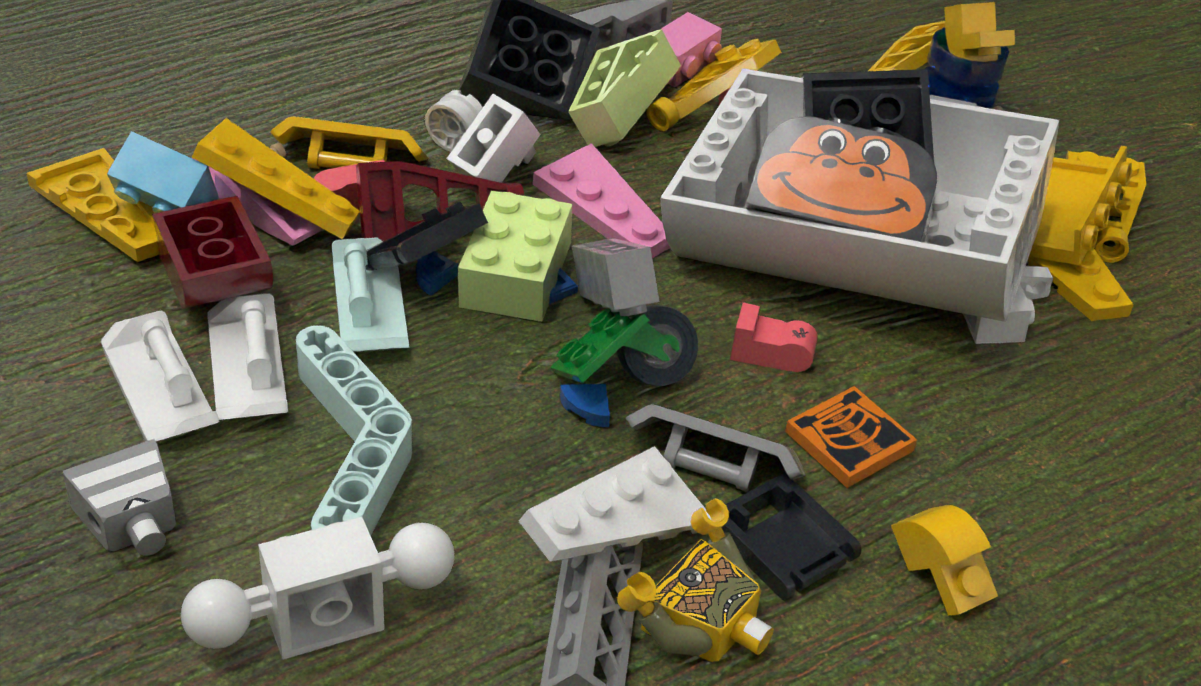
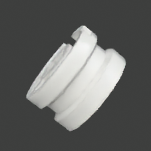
[425,90,483,152]

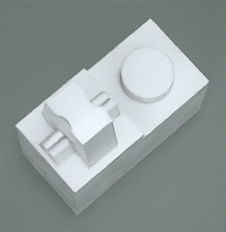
[446,94,541,183]
[963,266,1053,344]

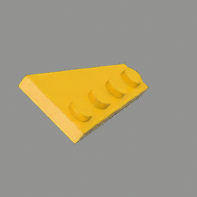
[192,118,360,239]
[26,148,159,262]

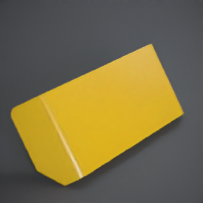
[270,116,429,169]

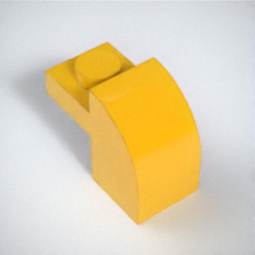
[944,2,1015,65]
[891,505,998,616]

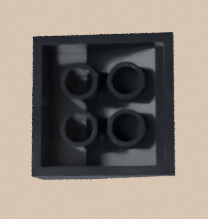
[459,0,600,121]
[803,69,934,161]

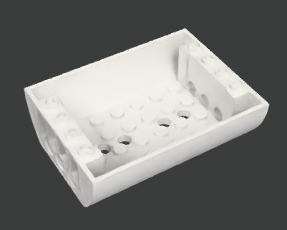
[660,69,1059,322]

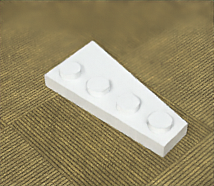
[519,446,711,562]

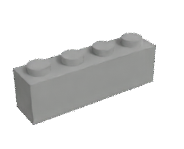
[572,238,660,316]

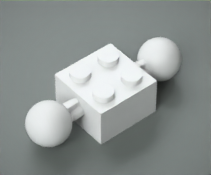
[181,517,455,660]

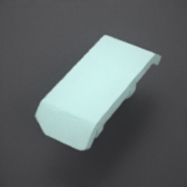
[332,238,410,352]

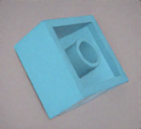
[107,131,219,213]

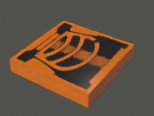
[785,386,917,488]

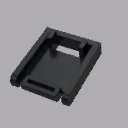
[366,202,488,271]
[721,473,862,600]

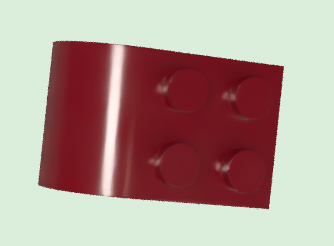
[152,196,273,309]

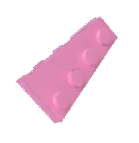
[533,143,670,258]

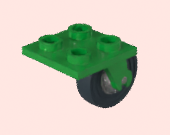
[550,305,698,386]

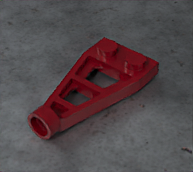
[356,161,524,241]

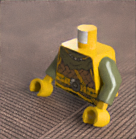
[617,499,774,662]

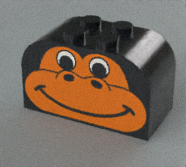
[746,116,937,242]

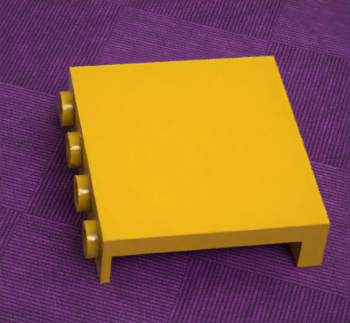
[1029,146,1132,265]

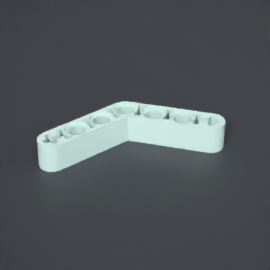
[296,326,412,536]

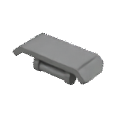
[626,404,806,492]

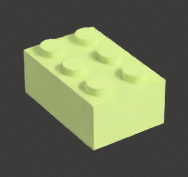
[458,191,572,322]

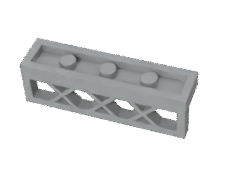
[540,541,643,686]

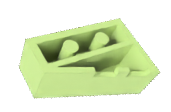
[568,29,681,147]

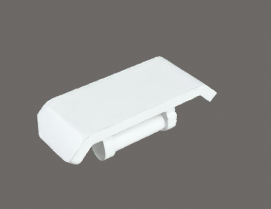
[207,294,288,420]
[101,311,219,442]

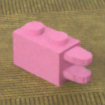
[661,12,722,87]

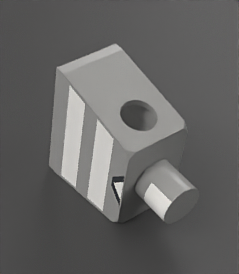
[63,439,176,556]

